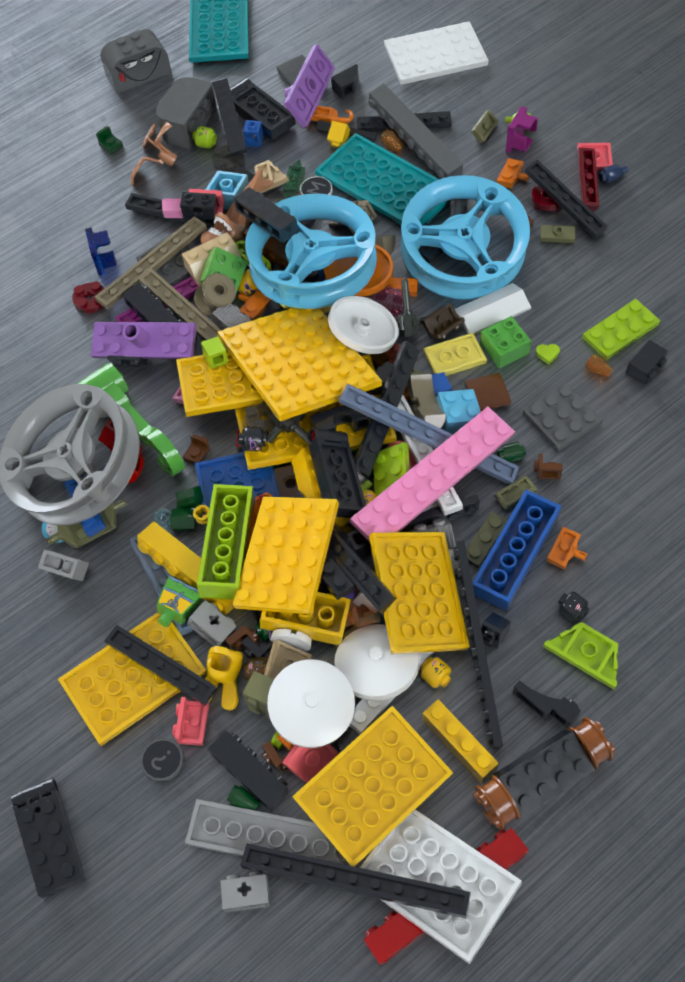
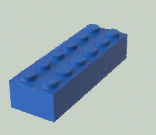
[472,490,562,612]

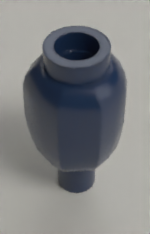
[598,165,628,183]

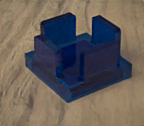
[85,227,117,276]

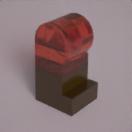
[371,344,401,370]

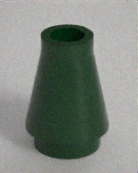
[227,785,261,811]

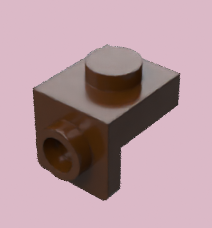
[261,741,289,773]

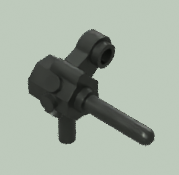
[396,278,427,337]
[266,412,312,445]

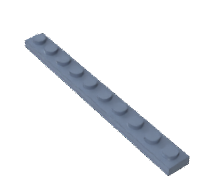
[339,383,519,485]

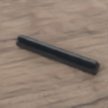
[317,120,377,143]

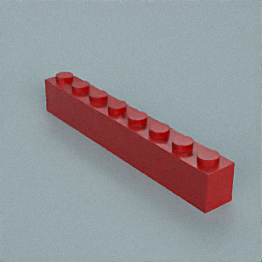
[363,827,529,967]

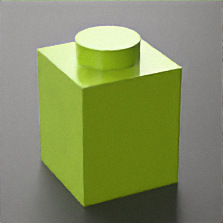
[201,336,228,369]

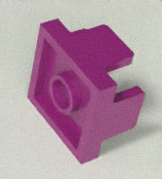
[505,106,538,153]

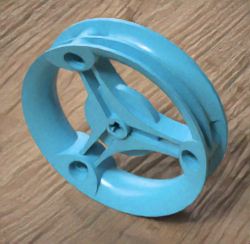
[400,175,530,300]
[245,194,377,309]

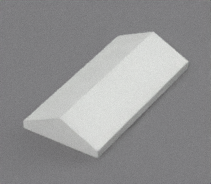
[455,283,531,335]

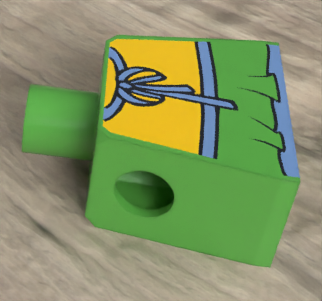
[157,576,203,627]

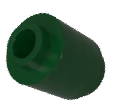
[496,441,526,463]

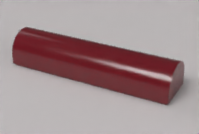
[577,147,600,212]

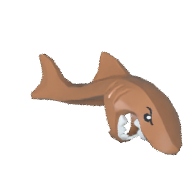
[201,169,274,244]

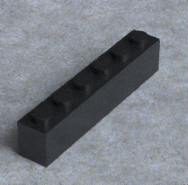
[123,283,203,356]

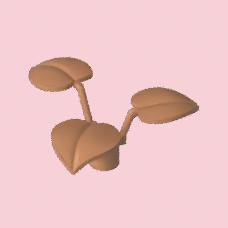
[130,122,177,186]

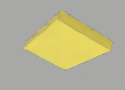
[423,333,487,376]

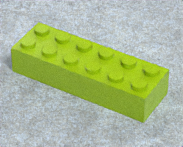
[197,484,254,600]

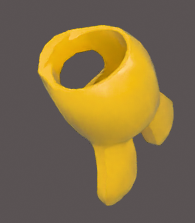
[205,646,243,711]

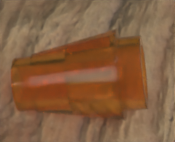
[380,129,404,152]
[585,354,613,378]

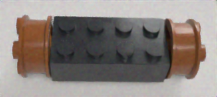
[472,717,616,830]

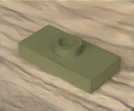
[540,225,575,243]
[494,475,538,511]

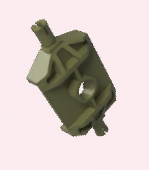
[46,498,127,549]

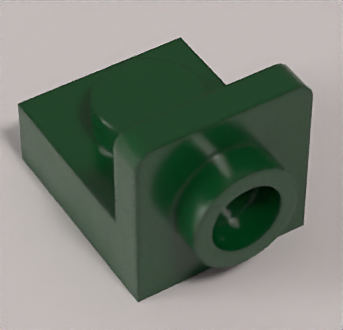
[96,126,123,154]

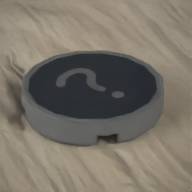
[140,738,184,782]

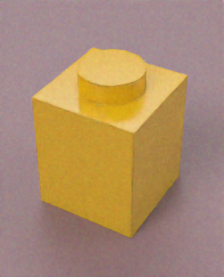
[327,121,350,149]

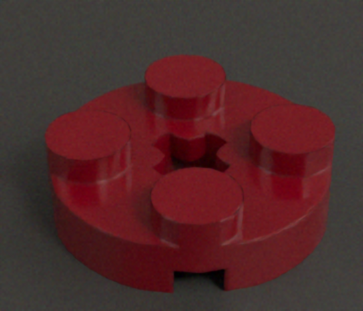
[531,186,560,212]
[72,281,105,314]

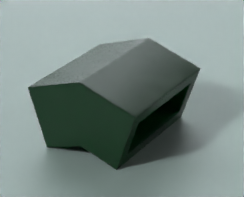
[175,486,204,508]
[170,508,196,531]

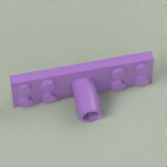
[283,44,335,128]
[91,322,197,359]

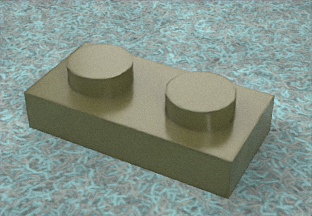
[471,109,499,143]

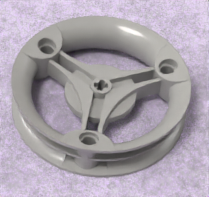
[0,384,140,526]

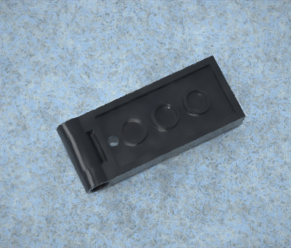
[230,78,296,140]
[308,428,366,518]
[11,777,86,898]

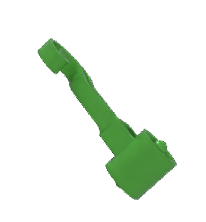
[77,362,185,477]

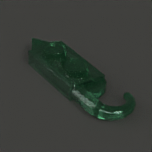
[277,160,305,202]

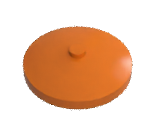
[324,244,393,297]

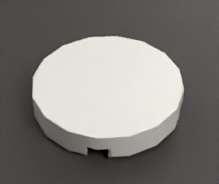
[270,629,312,651]

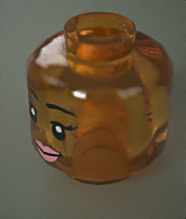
[244,657,269,681]

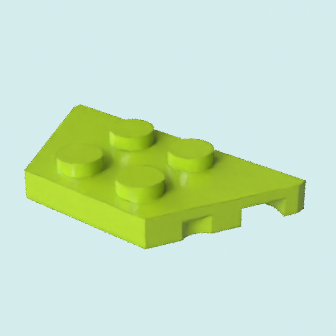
[543,622,618,690]

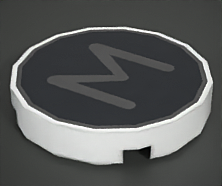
[300,176,333,195]

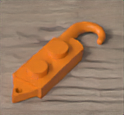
[310,105,354,124]

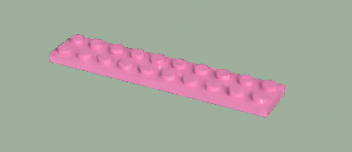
[350,407,515,542]

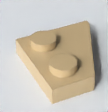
[254,160,289,193]

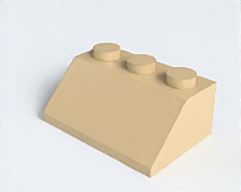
[182,233,242,287]

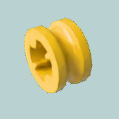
[193,505,209,525]

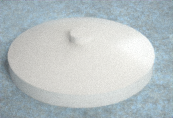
[328,296,399,354]
[335,624,419,701]
[267,659,355,748]

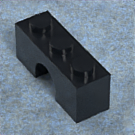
[310,405,371,432]

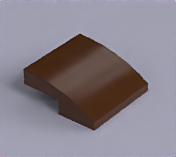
[465,373,511,411]

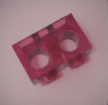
[371,287,410,317]

